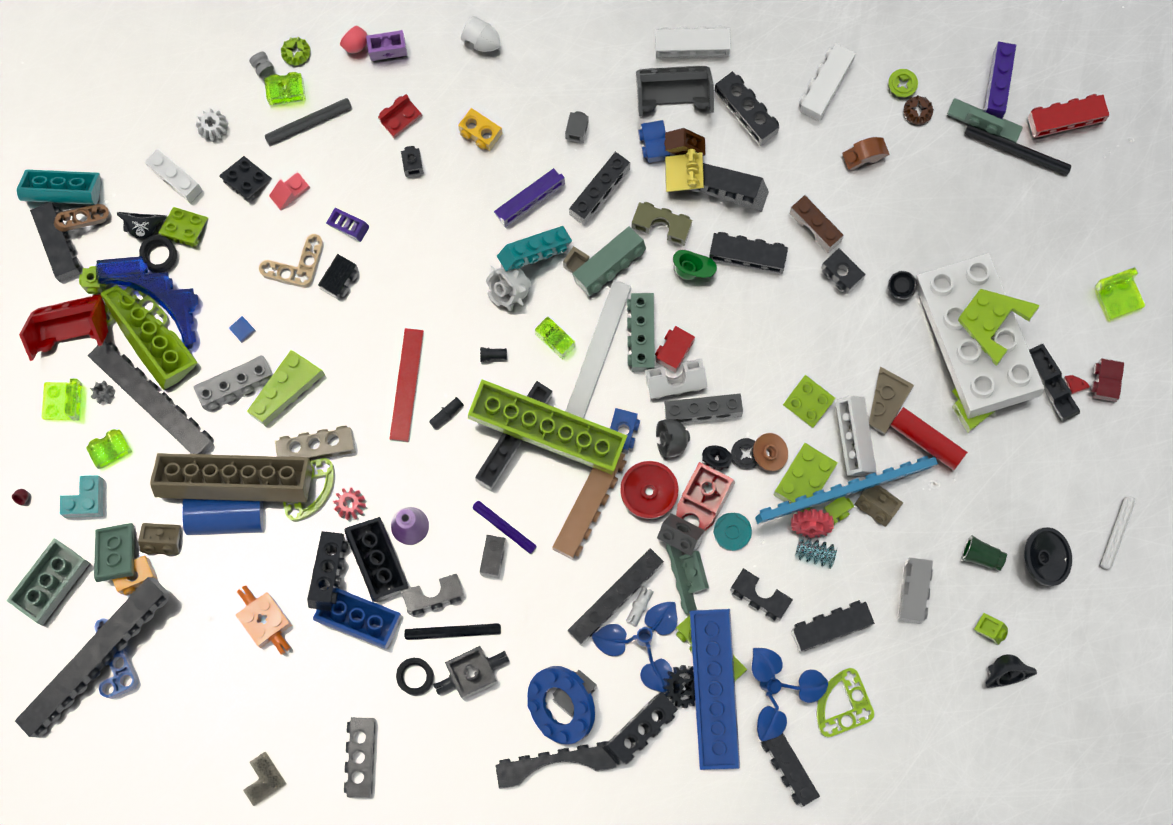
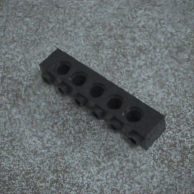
[567,548,664,646]

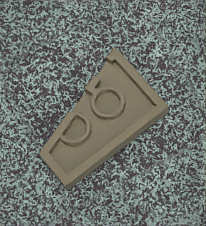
[869,367,914,435]

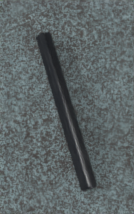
[965,124,1072,175]

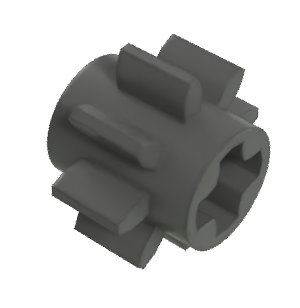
[89,380,114,404]

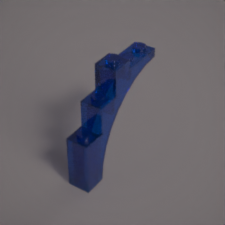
[95,256,199,349]

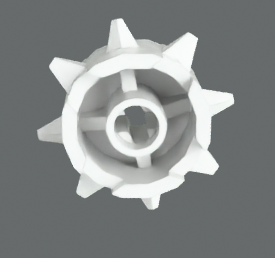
[486,265,531,311]

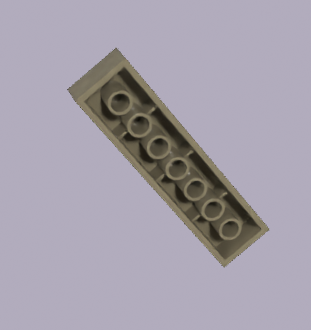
[149,453,313,502]

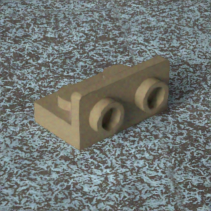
[855,485,903,527]
[138,523,181,555]

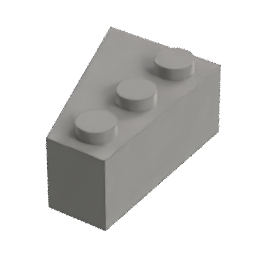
[898,557,933,624]

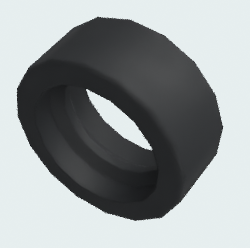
[139,235,177,273]
[395,657,434,696]

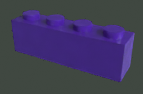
[984,41,1016,119]

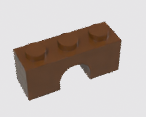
[789,195,844,253]

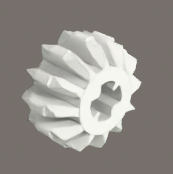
[196,108,228,141]

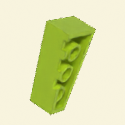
[247,349,325,426]

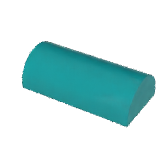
[16,169,101,205]

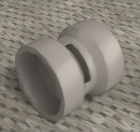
[249,51,274,78]

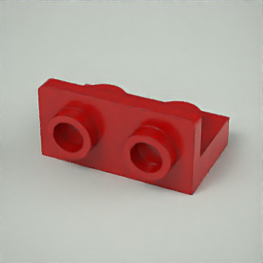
[378,94,422,139]

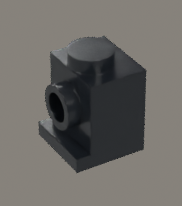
[401,146,424,177]

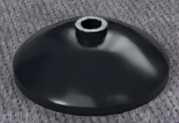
[1024,527,1072,586]

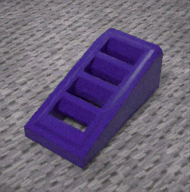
[326,207,369,242]

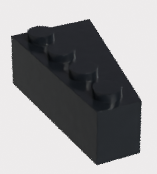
[691,163,769,212]

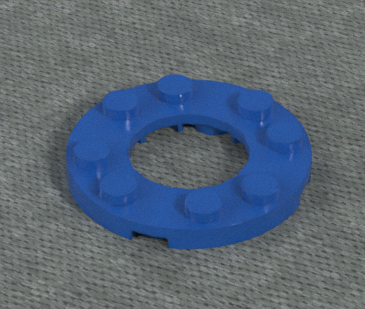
[527,666,595,744]

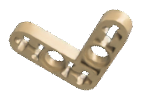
[259,234,323,288]

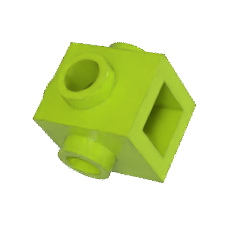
[79,266,108,294]

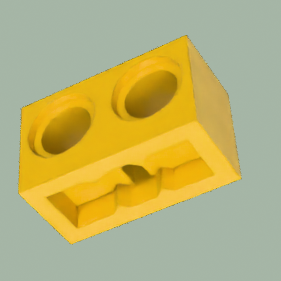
[458,108,503,151]

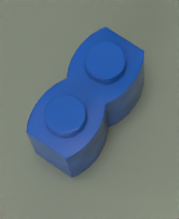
[638,120,670,163]

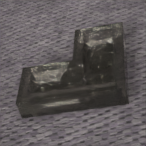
[243,751,287,807]

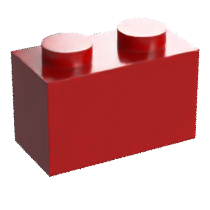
[655,326,695,373]

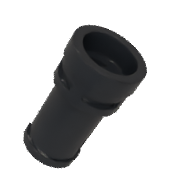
[480,347,507,362]

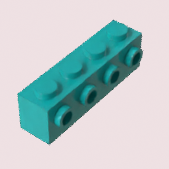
[497,226,572,272]

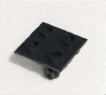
[219,156,272,201]

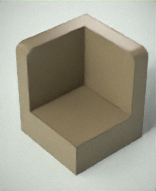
[563,246,589,273]

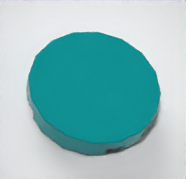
[713,512,752,551]

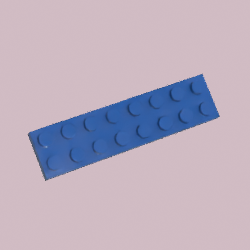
[690,609,740,770]

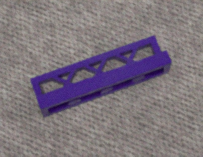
[494,168,565,228]

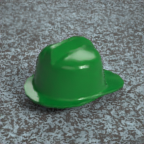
[673,250,717,280]

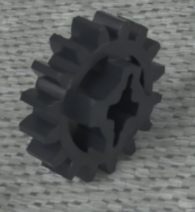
[662,665,695,708]

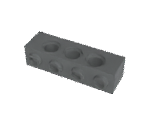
[664,393,743,423]

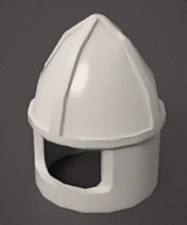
[461,16,501,52]

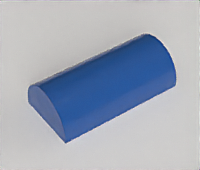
[182,499,264,536]
[313,587,401,649]

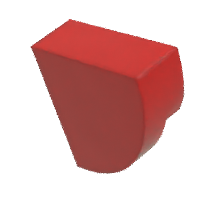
[1064,375,1090,395]

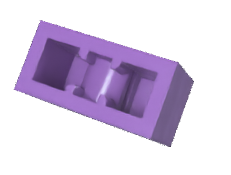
[366,30,407,61]

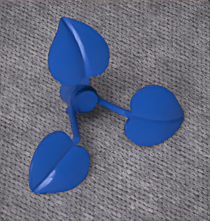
[592,602,678,693]
[752,648,828,741]

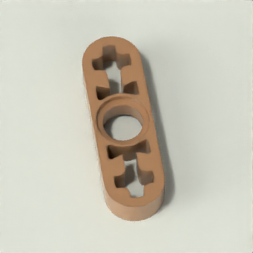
[54,204,109,231]

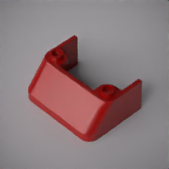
[19,295,108,361]

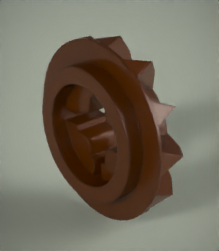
[903,95,934,125]

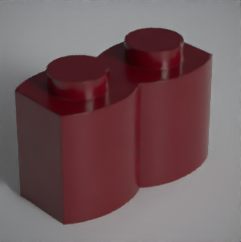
[1091,358,1124,402]

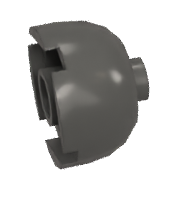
[656,419,690,458]

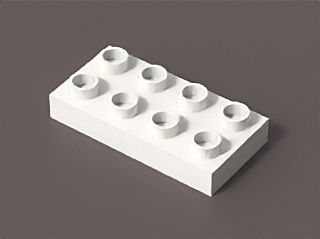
[916,253,1044,419]

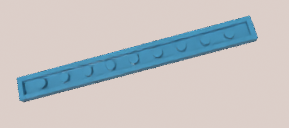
[755,456,938,524]

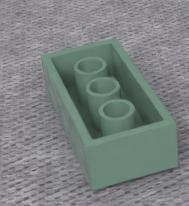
[6,537,90,626]

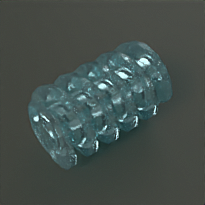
[795,535,838,569]

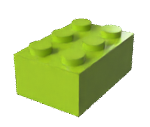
[773,443,838,512]

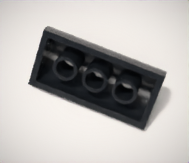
[344,516,409,602]

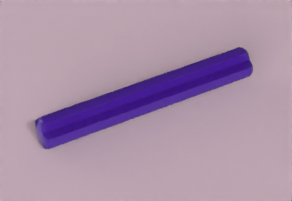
[472,500,537,554]

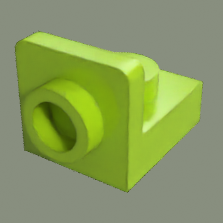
[974,613,1008,645]

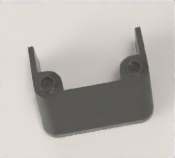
[636,66,714,116]

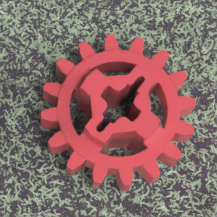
[791,509,834,538]

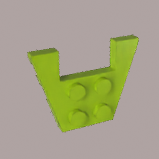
[958,289,1039,366]

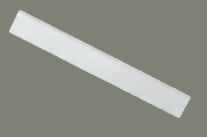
[565,280,631,418]

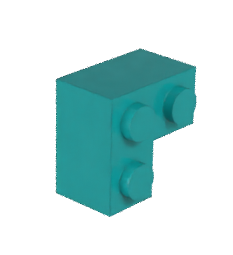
[59,475,104,518]

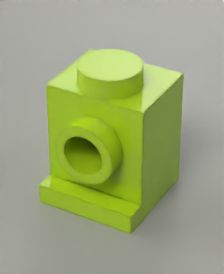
[823,496,854,526]

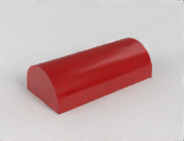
[890,407,968,471]

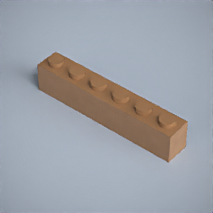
[552,453,627,560]

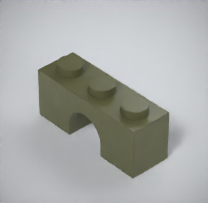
[631,202,693,246]

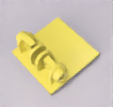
[665,149,704,192]

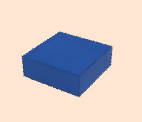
[228,316,256,343]

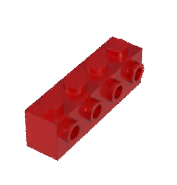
[1028,94,1109,138]

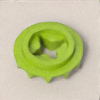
[281,37,310,66]
[888,69,918,98]

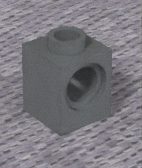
[565,111,589,143]

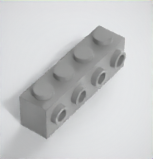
[193,355,273,410]

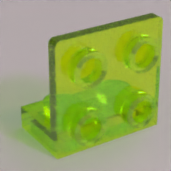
[1095,267,1145,320]
[41,378,83,421]

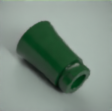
[962,535,1007,571]

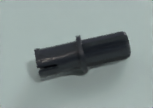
[429,397,464,429]

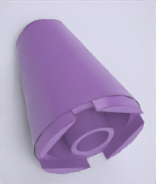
[390,506,429,545]

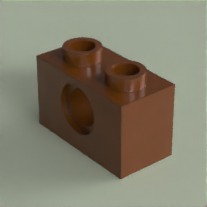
[664,128,705,156]

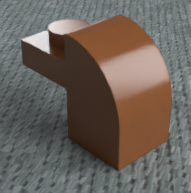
[842,137,890,170]

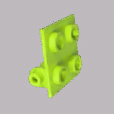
[159,207,208,247]
[783,375,836,428]

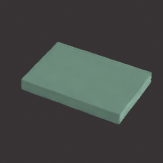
[94,522,134,583]

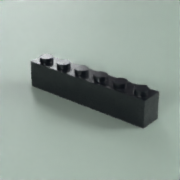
[475,381,553,491]

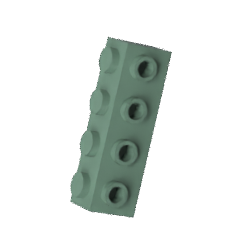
[572,226,646,297]
[627,293,655,372]

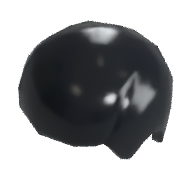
[888,271,917,300]

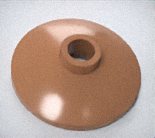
[753,433,788,471]

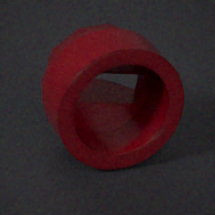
[11,488,29,505]

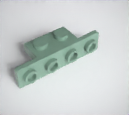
[947,98,1023,143]
[666,543,709,614]

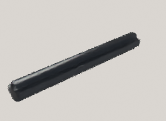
[404,623,501,640]

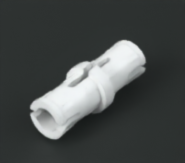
[626,586,654,627]

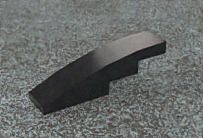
[1029,344,1080,422]

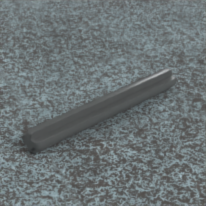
[264,98,351,144]

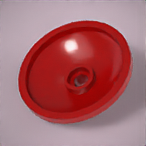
[620,461,679,519]

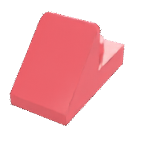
[269,172,310,210]

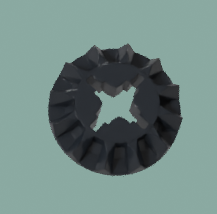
[731,438,758,469]
[702,445,733,471]

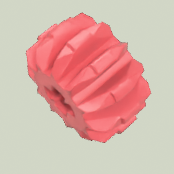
[333,487,366,520]

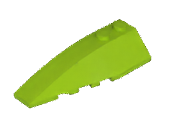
[101,285,198,390]

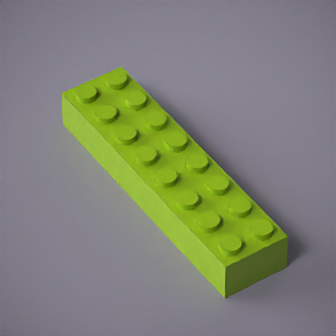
[467,379,628,475]

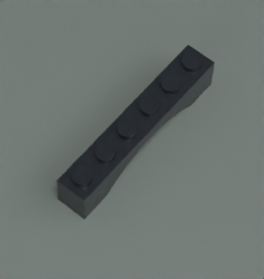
[495,741,617,789]

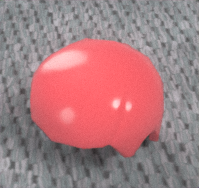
[340,26,367,53]

